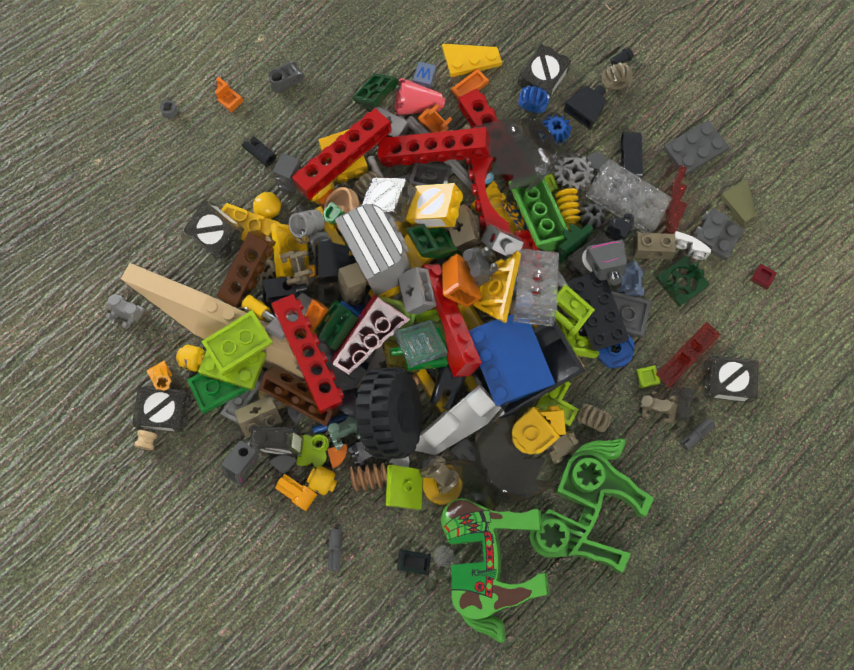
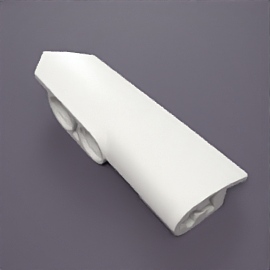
[415,385,504,455]

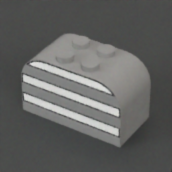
[335,204,411,296]

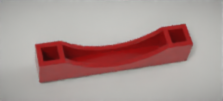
[464,145,511,244]
[421,264,482,377]

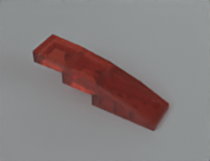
[665,165,687,234]
[655,322,721,388]

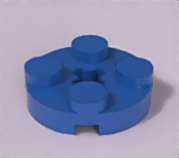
[597,335,635,369]

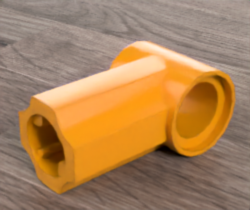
[147,361,173,391]
[275,474,317,511]

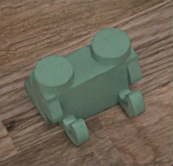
[328,416,360,451]

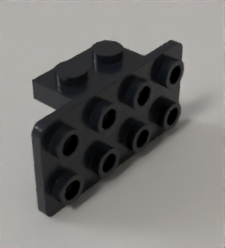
[568,273,629,351]

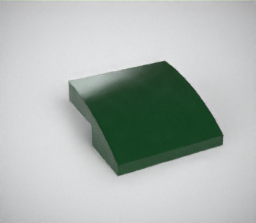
[406,224,457,258]
[314,300,359,351]

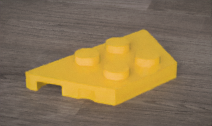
[473,251,521,323]

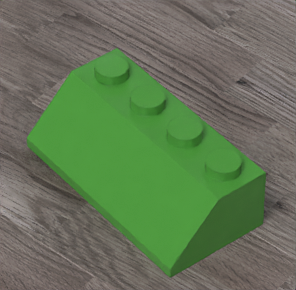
[508,174,569,252]

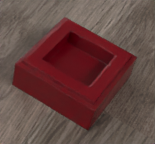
[750,264,777,290]

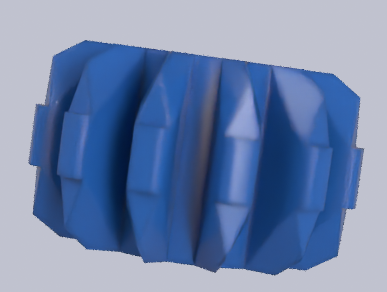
[518,86,550,114]
[540,114,571,146]

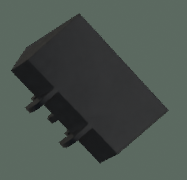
[472,318,585,422]

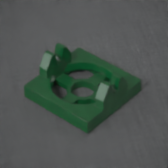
[353,73,399,112]
[556,224,593,264]
[656,256,710,307]

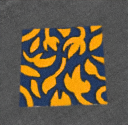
[502,201,528,231]

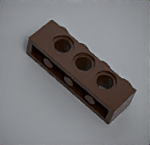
[217,230,276,308]
[259,365,338,426]

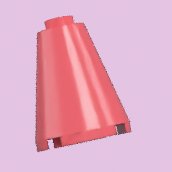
[395,78,445,115]

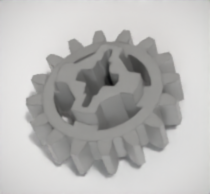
[553,153,594,191]

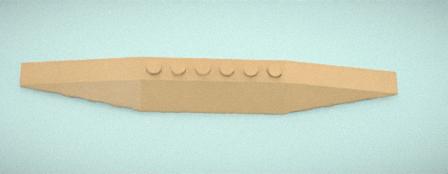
[121,263,365,388]

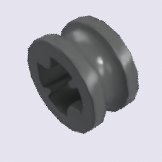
[160,100,177,118]

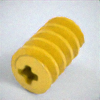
[555,188,581,230]

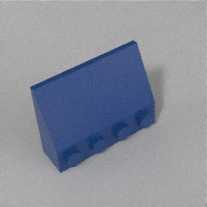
[469,310,555,407]

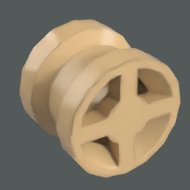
[134,430,157,451]

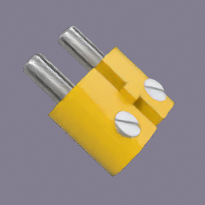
[241,295,276,323]

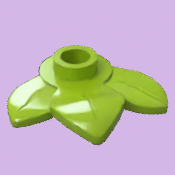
[297,434,329,468]

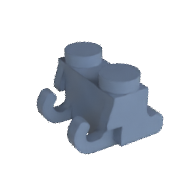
[616,262,644,297]

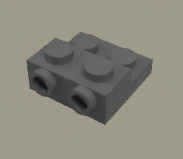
[408,162,452,195]
[693,208,744,261]

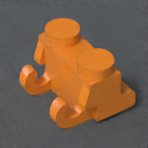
[417,104,452,133]

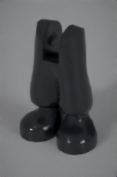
[430,351,467,410]

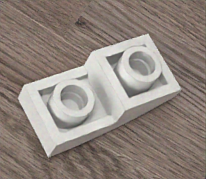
[674,231,711,260]

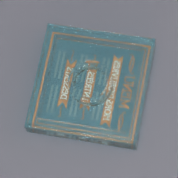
[394,320,448,367]

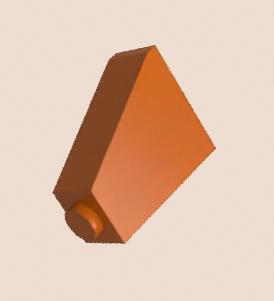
[442,254,482,307]

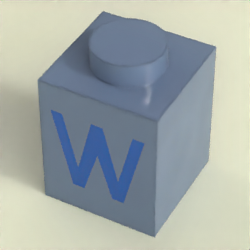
[413,62,436,89]

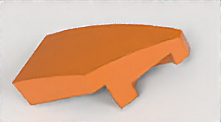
[215,77,244,113]

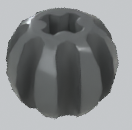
[578,202,606,229]

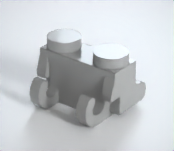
[106,294,145,329]

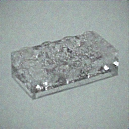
[585,159,672,233]
[513,249,559,326]

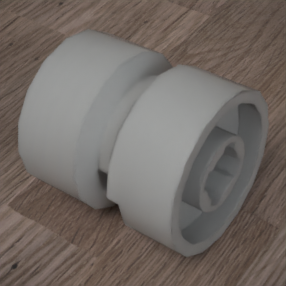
[289,209,325,237]

